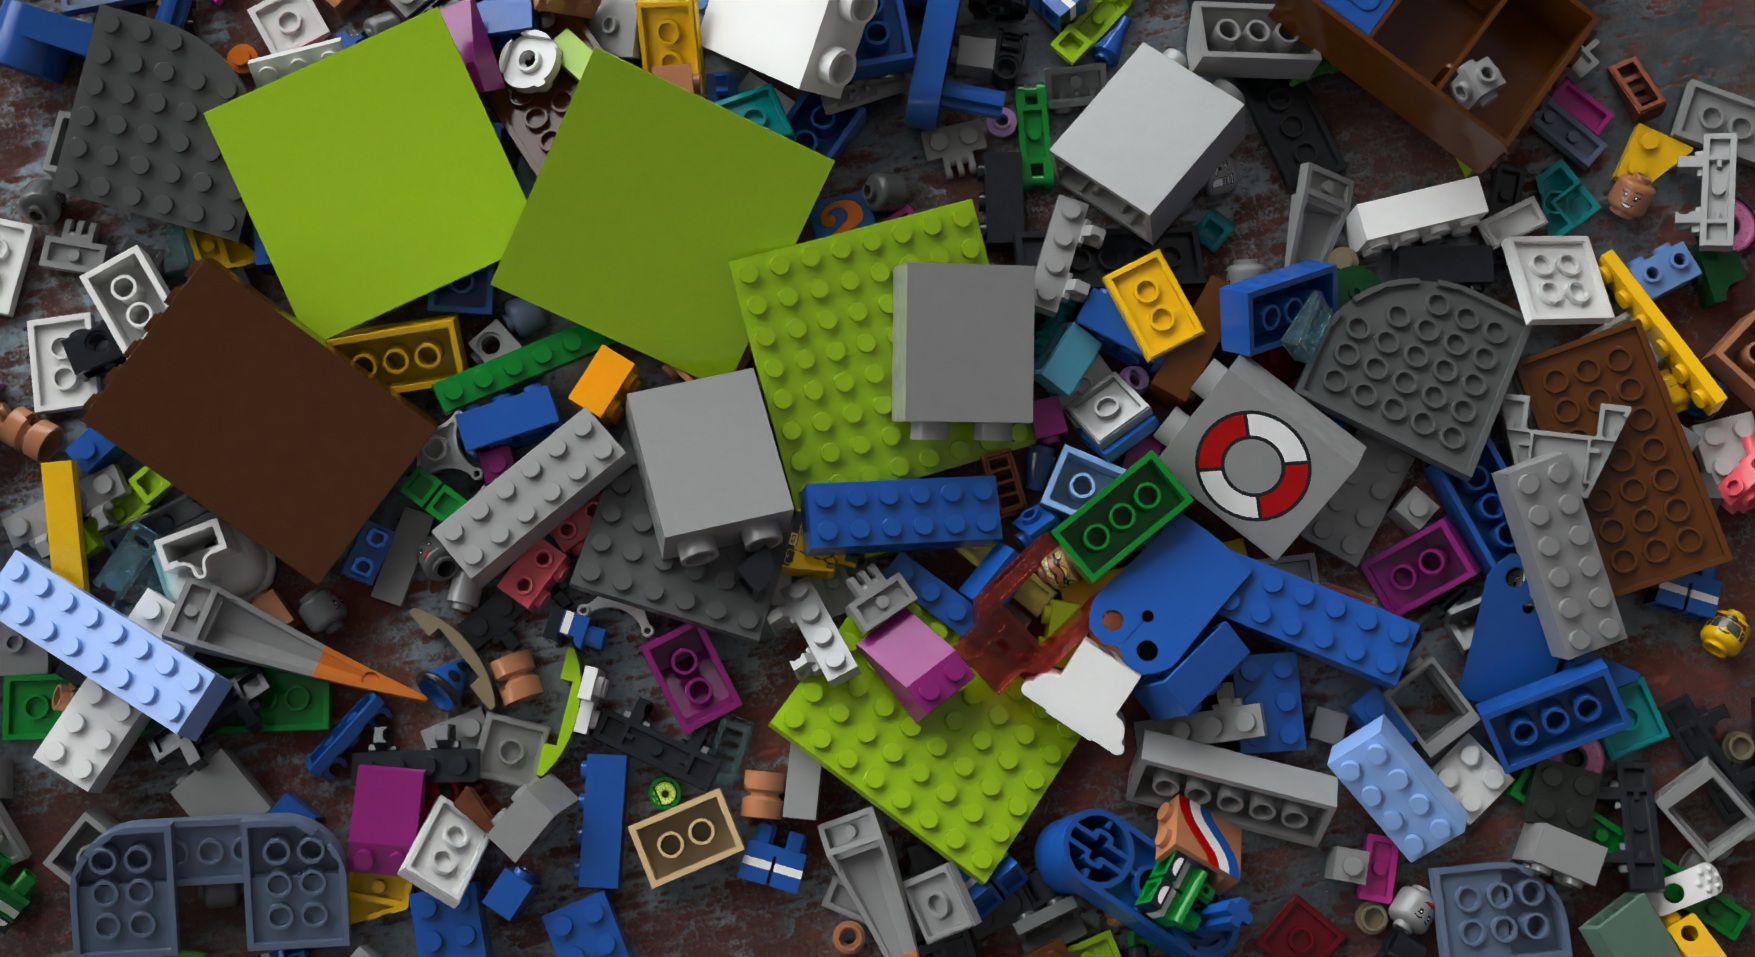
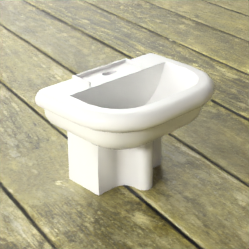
[151,517,277,603]
[1021,636,1141,755]

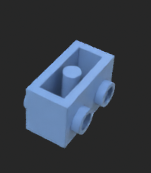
[1625,241,1702,301]

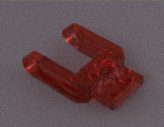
[952,532,1110,695]

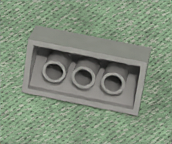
[1186,1,1322,80]

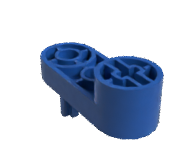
[0,0,192,85]
[903,0,1006,132]
[1034,809,1253,957]

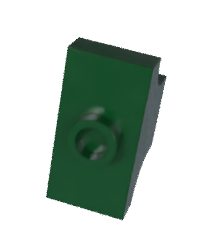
[1688,243,1746,310]

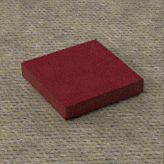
[1253,892,1347,957]

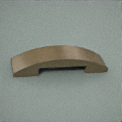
[409,608,501,712]

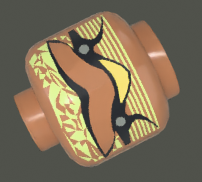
[1037,548,1083,590]

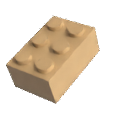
[628,788,746,889]

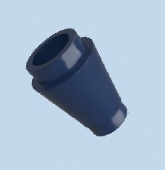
[1025,444,1057,492]

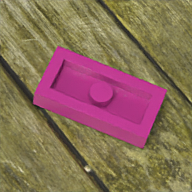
[1356,833,1399,904]

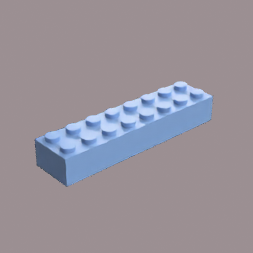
[0,550,234,741]

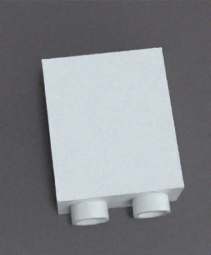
[701,0,878,99]

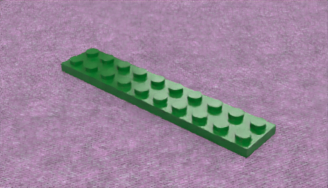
[2,667,332,741]

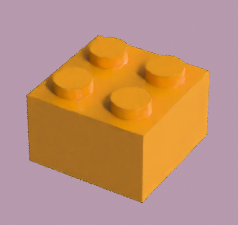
[568,344,642,430]

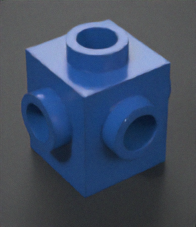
[1012,504,1061,559]

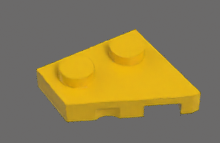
[1611,123,1693,184]
[185,227,256,270]
[349,872,415,924]

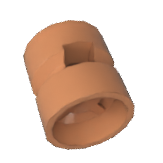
[0,406,64,463]
[490,649,545,707]
[740,770,787,820]

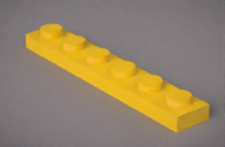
[1597,249,1728,416]

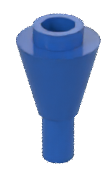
[1091,15,1132,68]

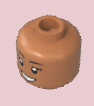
[1607,171,1656,220]

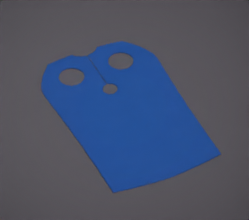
[1089,513,1251,675]
[1459,553,1560,703]

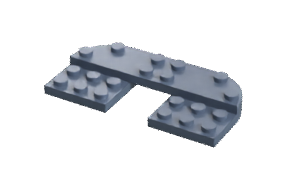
[69,813,352,957]
[1428,861,1573,957]

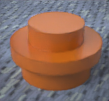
[227,44,259,75]

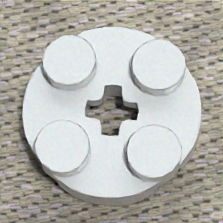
[499,30,562,93]

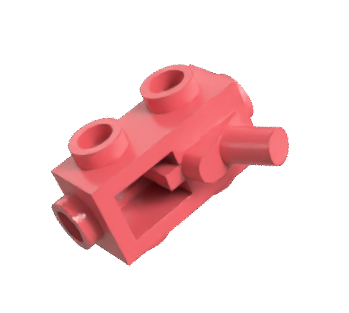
[1717,435,1755,515]

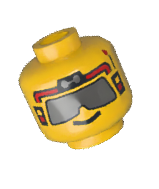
[1700,609,1751,658]

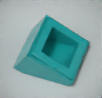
[1197,207,1236,253]

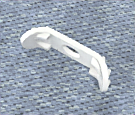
[1632,862,1723,917]

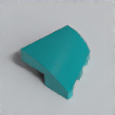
[1536,159,1603,236]

